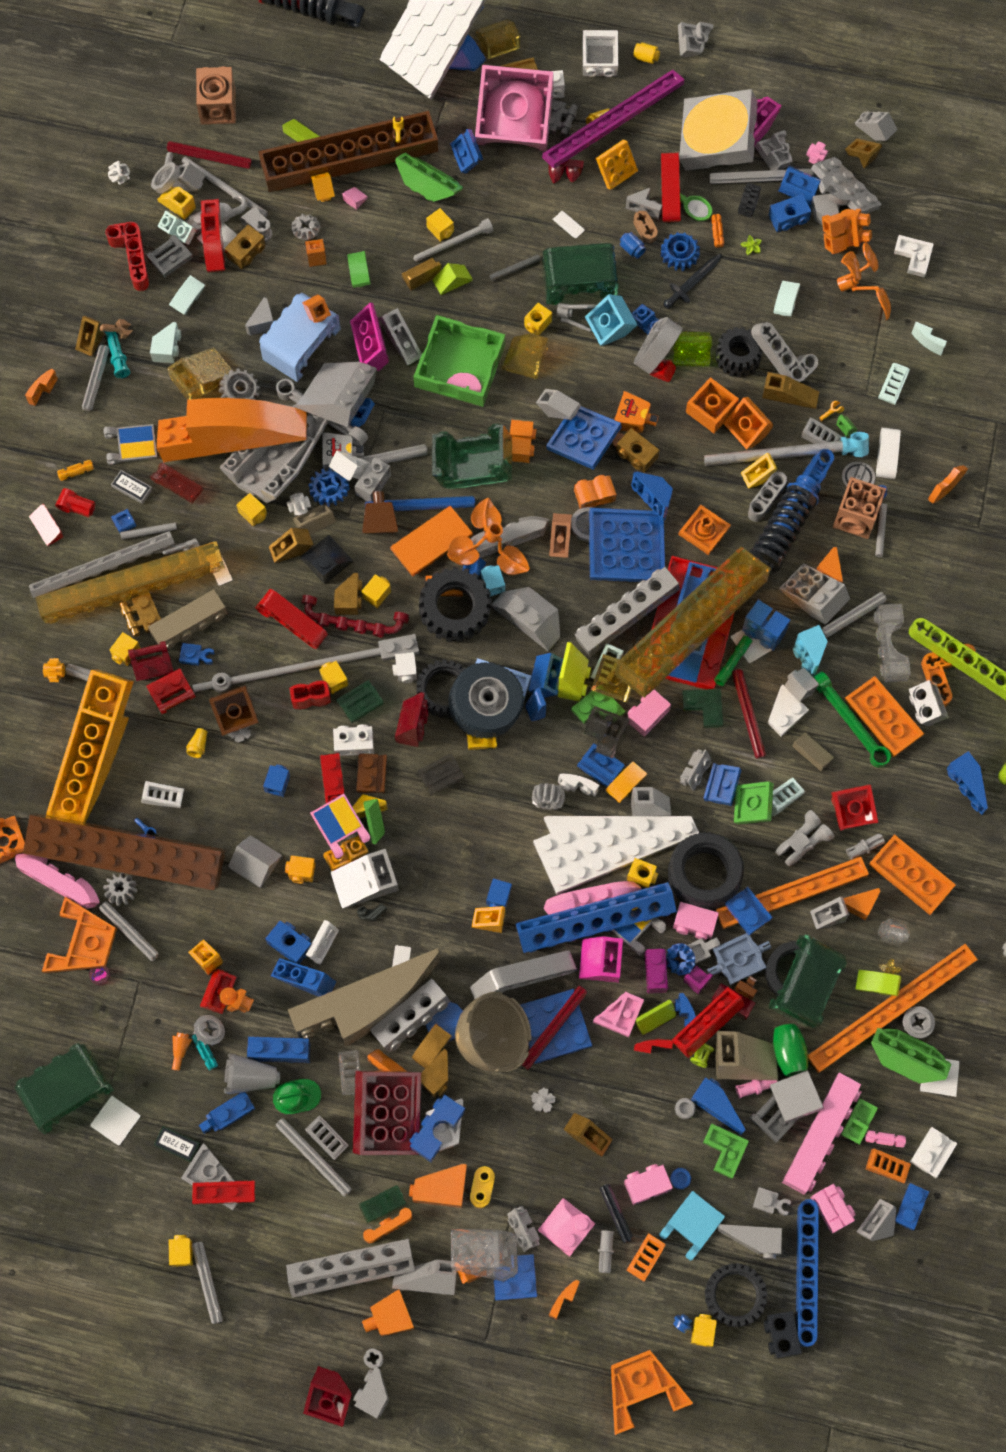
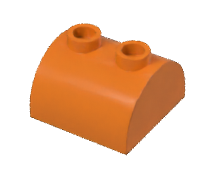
[723,397,773,449]

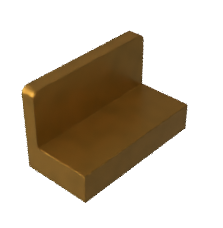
[402,258,441,290]

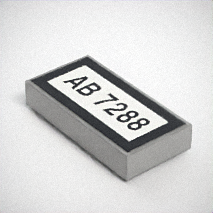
[111,470,153,504]

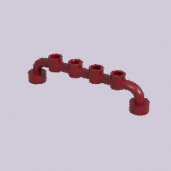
[301,595,409,638]

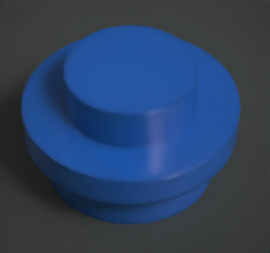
[673,1314,693,1333]

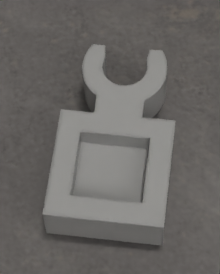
[752,1187,791,1216]

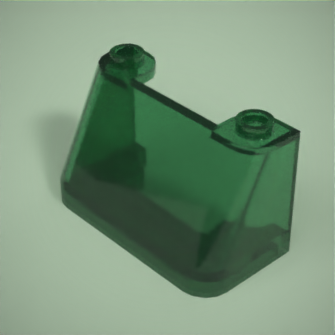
[768,935,847,1028]

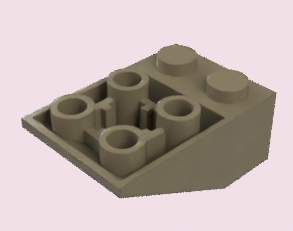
[715,1031,778,1080]

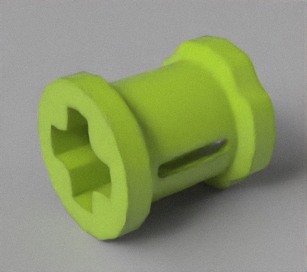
[690,1044,714,1068]

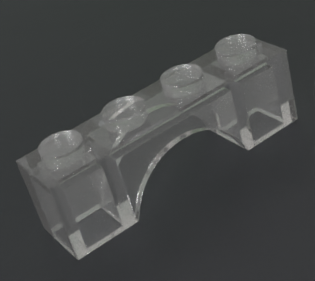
[874,604,911,682]

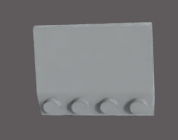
[296,362,377,427]

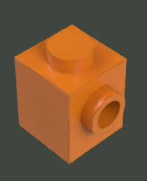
[302,295,331,323]

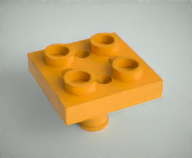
[596,140,638,190]

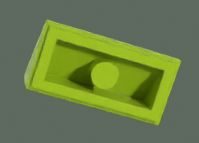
[282,119,320,142]
[635,1000,676,1035]

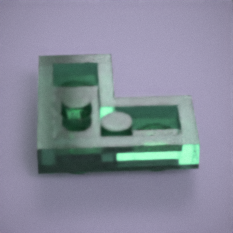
[682,689,723,728]

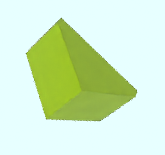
[433,263,473,295]

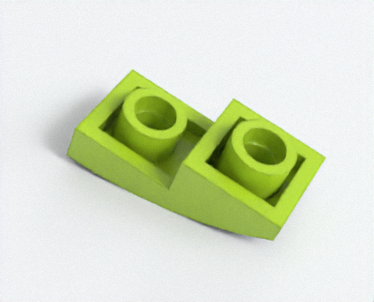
[856,970,901,996]

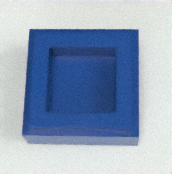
[111,509,137,533]

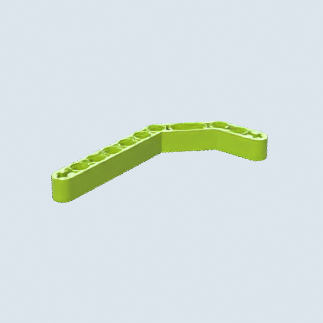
[909,618,1006,785]

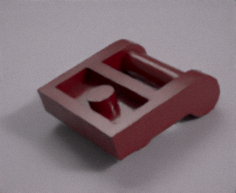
[128,641,174,681]

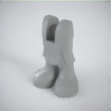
[775,810,834,866]

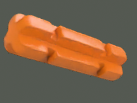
[711,214,724,248]

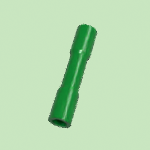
[714,636,753,686]

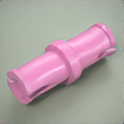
[735,1080,777,1098]

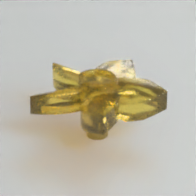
[879,958,902,975]

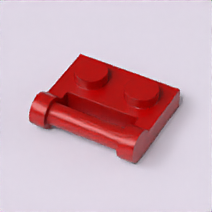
[146,669,196,715]

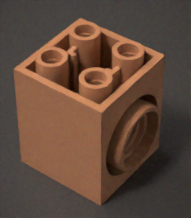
[196,66,236,125]
[833,477,886,539]

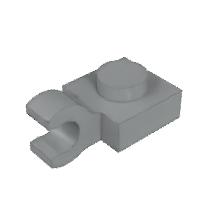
[687,937,721,964]

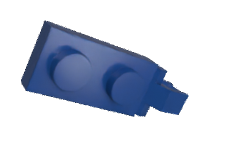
[199,1092,255,1134]

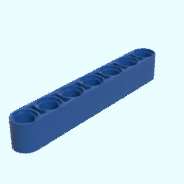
[796,1199,818,1347]

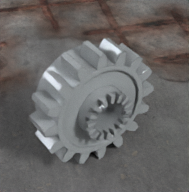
[219,369,260,400]

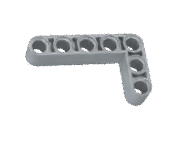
[470,950,577,999]

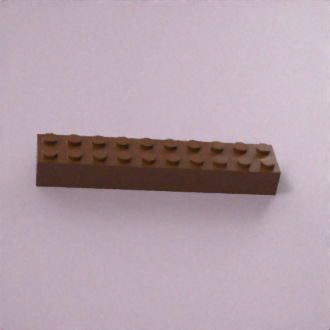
[258,111,439,192]
[23,813,225,890]

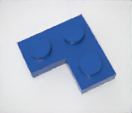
[494,1254,537,1301]

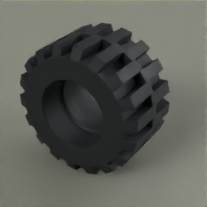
[716,327,763,377]

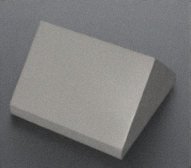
[228,835,283,888]

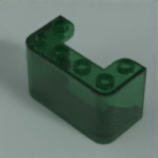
[542,243,619,305]
[432,423,512,489]
[14,1043,114,1135]

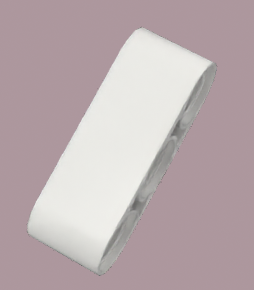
[876,428,901,480]

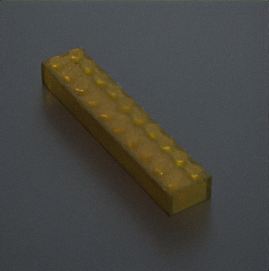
[615,547,771,698]

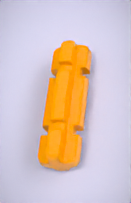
[57,460,94,481]

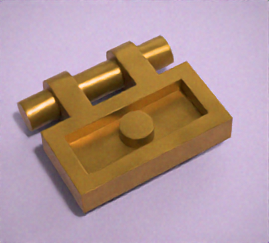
[119,592,161,637]

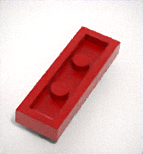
[192,1181,255,1205]

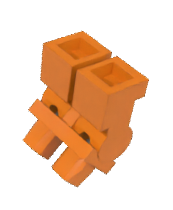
[822,209,872,254]

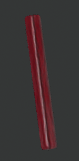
[167,141,252,169]
[732,669,766,759]
[521,986,587,1070]

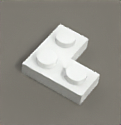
[894,235,933,277]

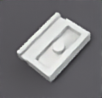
[910,1127,957,1178]

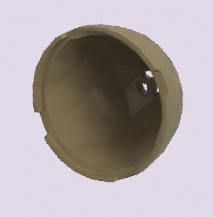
[455,992,532,1073]

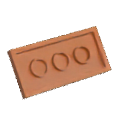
[845,676,924,758]
[869,834,956,915]

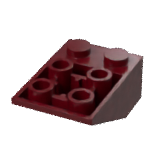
[395,692,429,747]

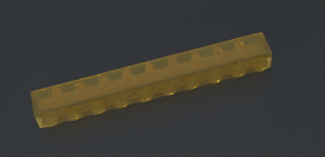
[35,541,225,624]

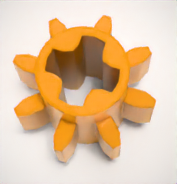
[43,658,65,682]

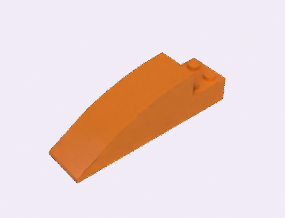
[157,398,307,462]

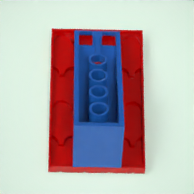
[640,556,745,692]

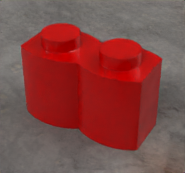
[289,681,331,710]

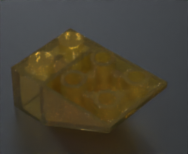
[167,348,234,400]

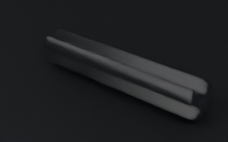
[600,1184,633,1244]

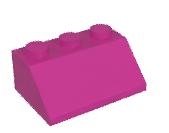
[350,302,389,371]

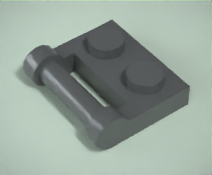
[145,235,193,278]
[749,1093,798,1143]

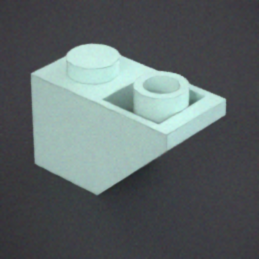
[150,322,181,363]

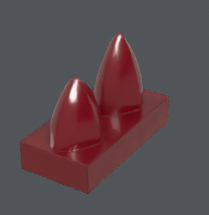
[548,159,584,184]

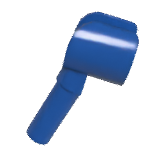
[135,818,157,835]

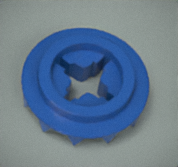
[666,943,695,975]

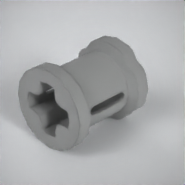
[364,1349,383,1369]

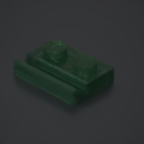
[337,680,384,724]

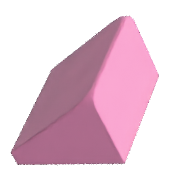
[342,187,368,210]

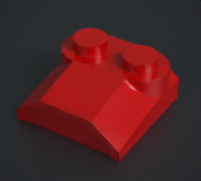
[831,785,878,831]

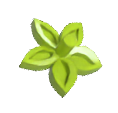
[740,235,761,256]

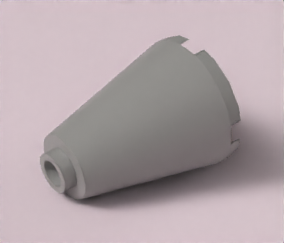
[224,1053,280,1094]

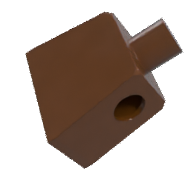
[362,491,398,534]

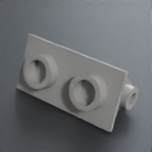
[680,750,711,791]
[507,1206,540,1252]

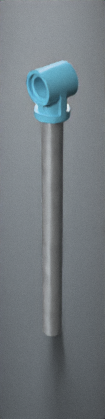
[704,432,869,466]

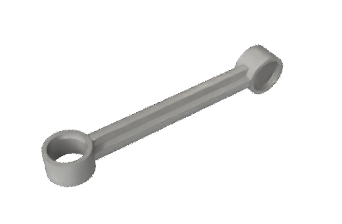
[276,379,368,446]

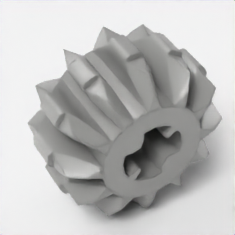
[532,783,565,810]
[103,873,138,906]

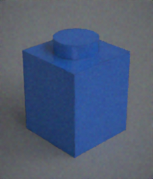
[263,765,290,797]
[486,879,512,909]

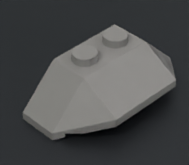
[491,587,560,652]

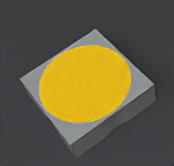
[679,89,758,171]

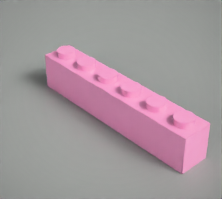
[782,1073,862,1195]

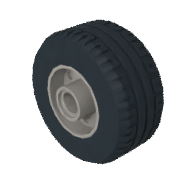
[448,662,524,739]

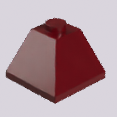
[303,1366,352,1427]

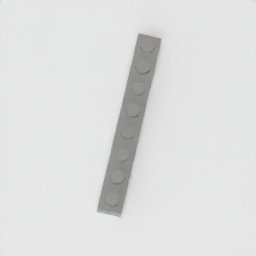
[29,531,175,598]

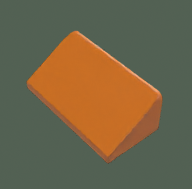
[367,1049,408,1072]

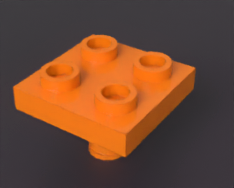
[679,505,731,555]

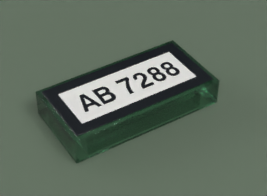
[154,1126,200,1163]

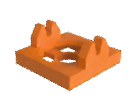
[0,816,25,863]

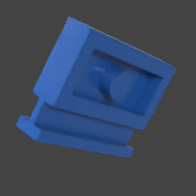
[450,129,483,174]
[779,166,821,205]
[577,743,625,787]
[704,763,741,806]
[725,887,772,936]

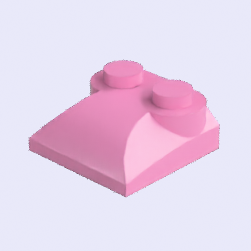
[538,1198,595,1257]

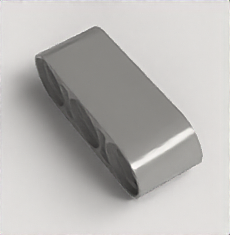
[748,472,787,522]

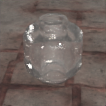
[878,918,910,947]

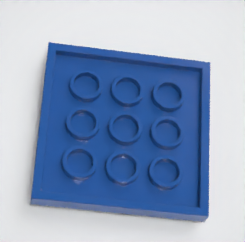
[589,508,665,582]

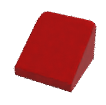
[650,359,676,382]

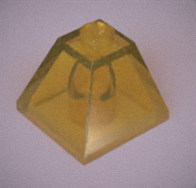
[502,333,548,379]
[591,654,641,702]

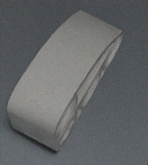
[634,317,682,374]

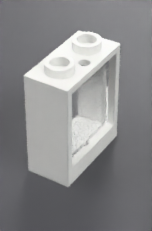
[583,30,618,77]

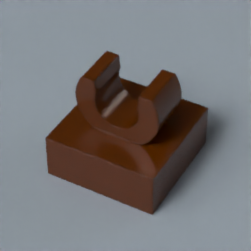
[734,976,757,1001]

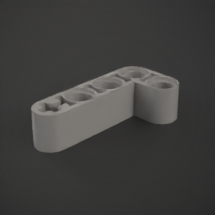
[751,322,818,382]

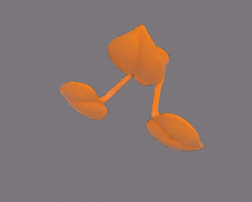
[837,242,891,320]
[447,498,529,575]

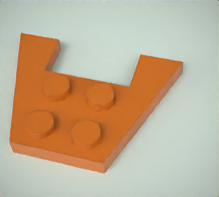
[42,897,117,973]
[611,1350,693,1435]

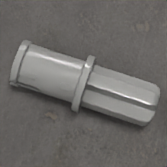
[846,834,885,860]
[598,1231,614,1273]

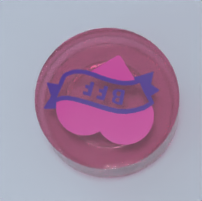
[89,967,110,985]

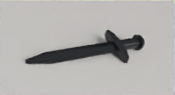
[663,254,722,309]

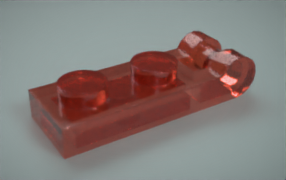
[150,463,203,504]

